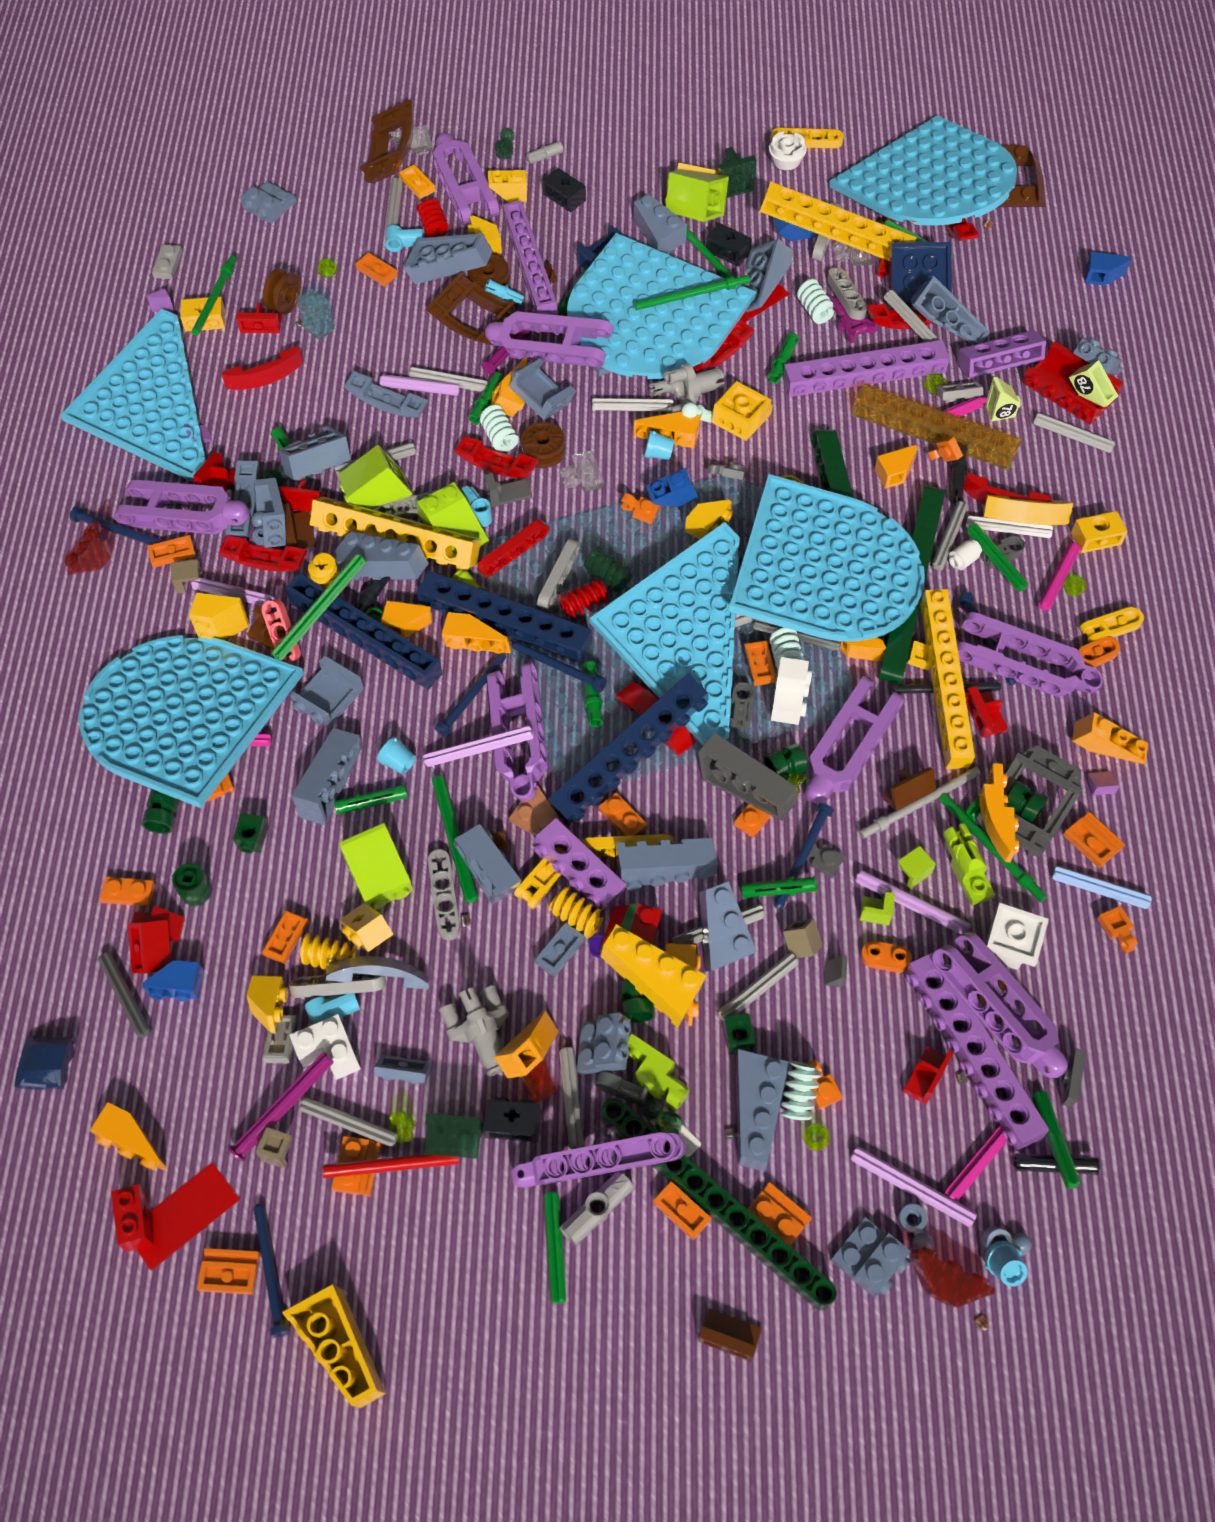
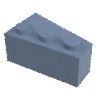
[634,193,687,254]
[279,425,351,480]
[453,824,521,905]
[700,881,757,972]

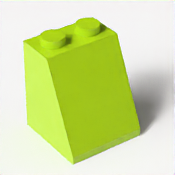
[665,169,729,222]
[338,444,413,509]
[339,823,413,910]

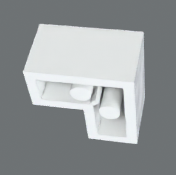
[771,657,812,725]
[289,1014,360,1080]

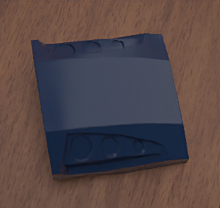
[14,1036,77,1090]

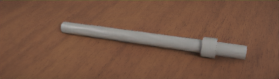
[859,767,981,839]

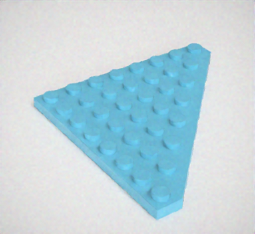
[60,308,206,483]
[589,522,740,746]

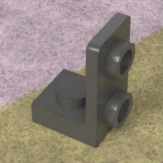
[484,473,532,507]

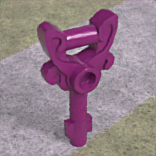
[828,295,877,343]

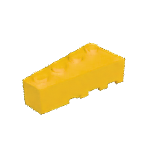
[600,924,707,1028]
[282,1284,386,1408]

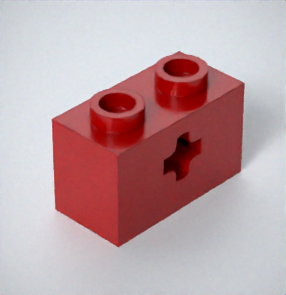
[111,1184,154,1252]

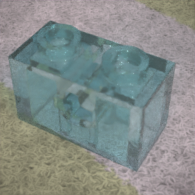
[297,288,335,340]

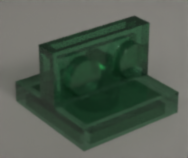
[718,147,757,198]
[425,1113,484,1160]

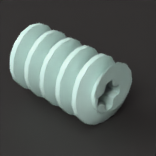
[797,279,834,324]
[480,405,519,452]
[769,628,804,674]
[779,1061,822,1120]

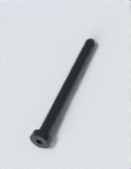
[890,681,1001,696]

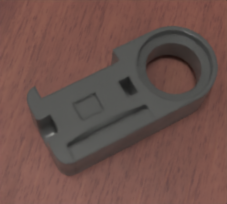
[980,536,1025,569]
[729,682,754,729]
[595,1071,648,1106]

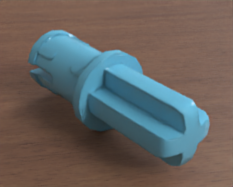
[484,278,524,306]

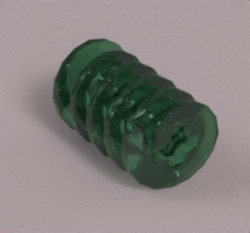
[584,546,632,592]

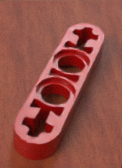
[477,519,549,578]

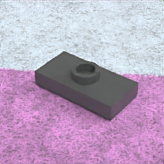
[1062,1048,1086,1107]

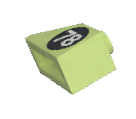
[1069,360,1118,407]
[985,377,1020,421]

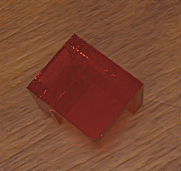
[521,1061,557,1102]

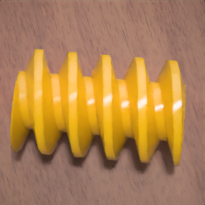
[308,553,339,589]
[549,886,604,939]
[300,933,356,970]

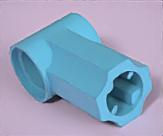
[385,225,424,252]
[460,486,492,527]
[305,993,360,1025]

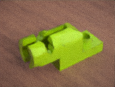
[943,823,995,906]
[628,1034,690,1111]

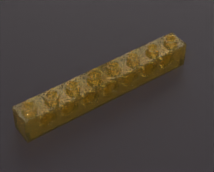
[852,384,1022,470]

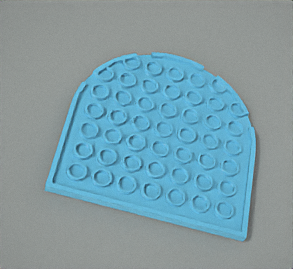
[830,115,1017,226]
[567,233,756,379]
[728,474,925,641]
[79,635,304,808]

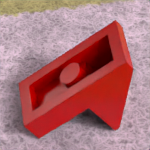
[132,906,185,942]

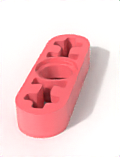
[262,599,301,664]

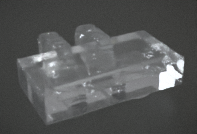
[832,242,872,266]
[559,450,604,492]

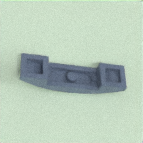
[344,371,428,417]
[226,460,259,537]
[325,956,429,990]

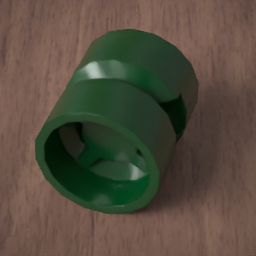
[764,743,808,779]
[1007,781,1048,824]
[141,790,180,834]
[172,863,212,906]
[621,979,655,1023]

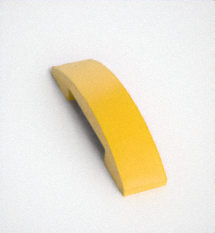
[983,495,1073,525]

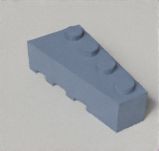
[331,531,429,580]
[291,728,362,826]
[736,1049,789,1172]

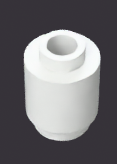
[949,539,982,570]

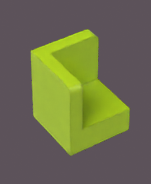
[898,846,936,889]
[860,892,895,926]

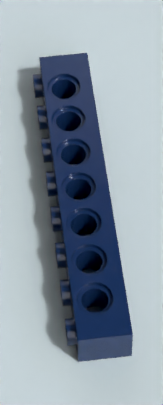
[417,571,592,663]
[285,573,443,690]
[548,673,709,825]

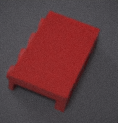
[1022,341,1124,425]

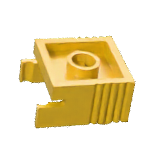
[711,381,773,441]

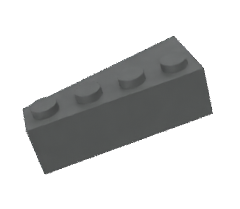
[698,733,798,821]

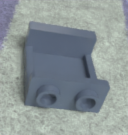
[509,358,576,420]
[254,478,286,548]
[290,656,364,728]

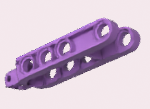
[433,133,499,225]
[485,311,614,367]
[113,480,250,535]
[957,612,1103,697]
[487,662,548,801]
[805,676,905,804]
[933,932,1068,1078]
[510,1132,686,1188]

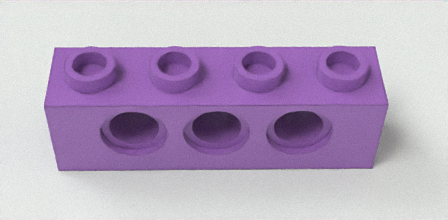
[959,330,1046,378]
[532,818,626,912]

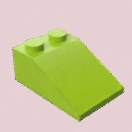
[417,482,489,555]

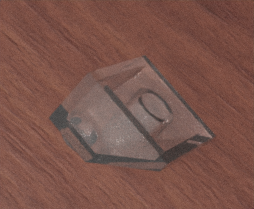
[389,125,432,156]

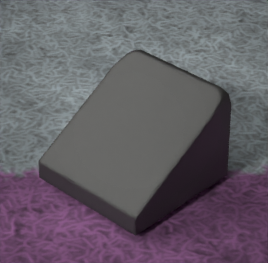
[824,954,848,988]

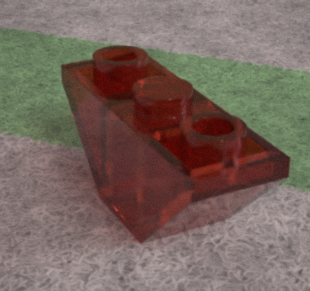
[64,520,111,575]
[910,1247,996,1307]

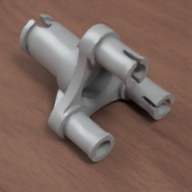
[649,364,725,414]
[439,985,509,1077]

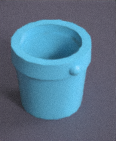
[644,430,674,460]
[377,737,416,775]
[984,1241,1027,1286]

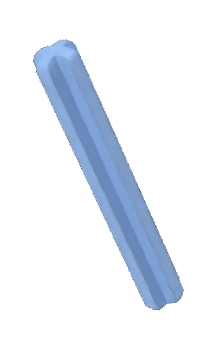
[1052,866,1151,909]

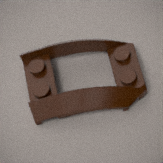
[360,100,414,184]
[998,145,1046,207]
[425,271,517,347]

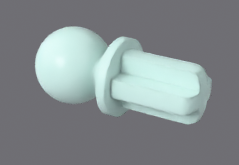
[682,402,713,423]

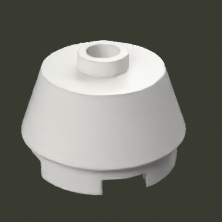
[769,131,807,170]

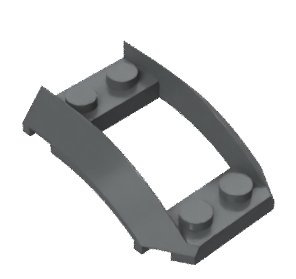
[977,745,1083,856]

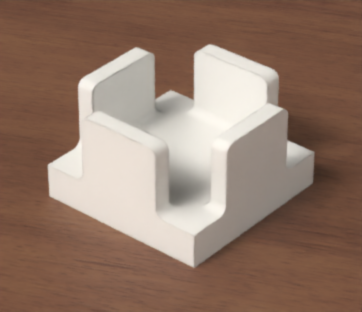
[985,903,1049,970]

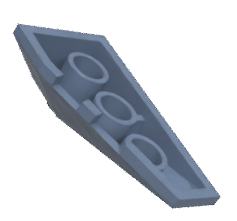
[746,239,794,312]
[911,276,990,345]

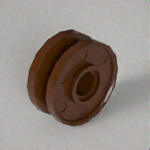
[468,254,510,296]
[262,268,301,315]
[521,422,566,468]

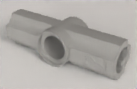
[560,1171,634,1246]

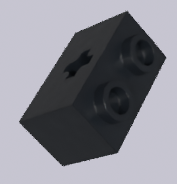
[542,168,586,213]
[706,223,752,267]
[483,1097,541,1143]

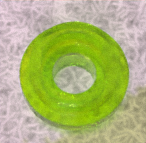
[317,259,337,277]
[1063,575,1087,597]
[803,1124,830,1151]

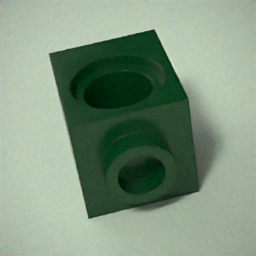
[233,813,268,854]
[722,1013,755,1056]

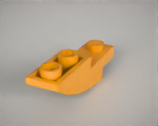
[979,763,1019,862]

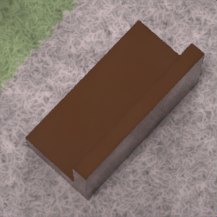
[282,503,316,549]
[698,1308,762,1362]

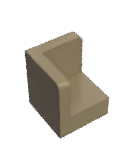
[171,559,202,594]
[783,919,823,958]
[256,1127,293,1169]

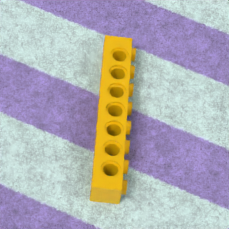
[759,181,917,261]
[310,497,481,570]
[920,589,975,769]

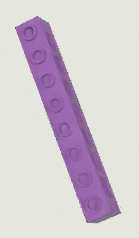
[503,200,558,315]
[783,340,950,397]
[906,952,1049,1151]

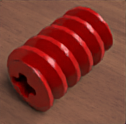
[417,199,449,238]
[558,578,609,619]

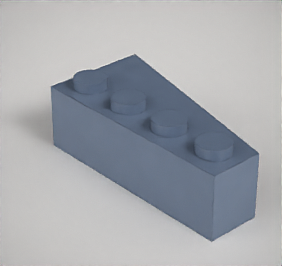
[403,233,493,285]
[616,838,718,891]

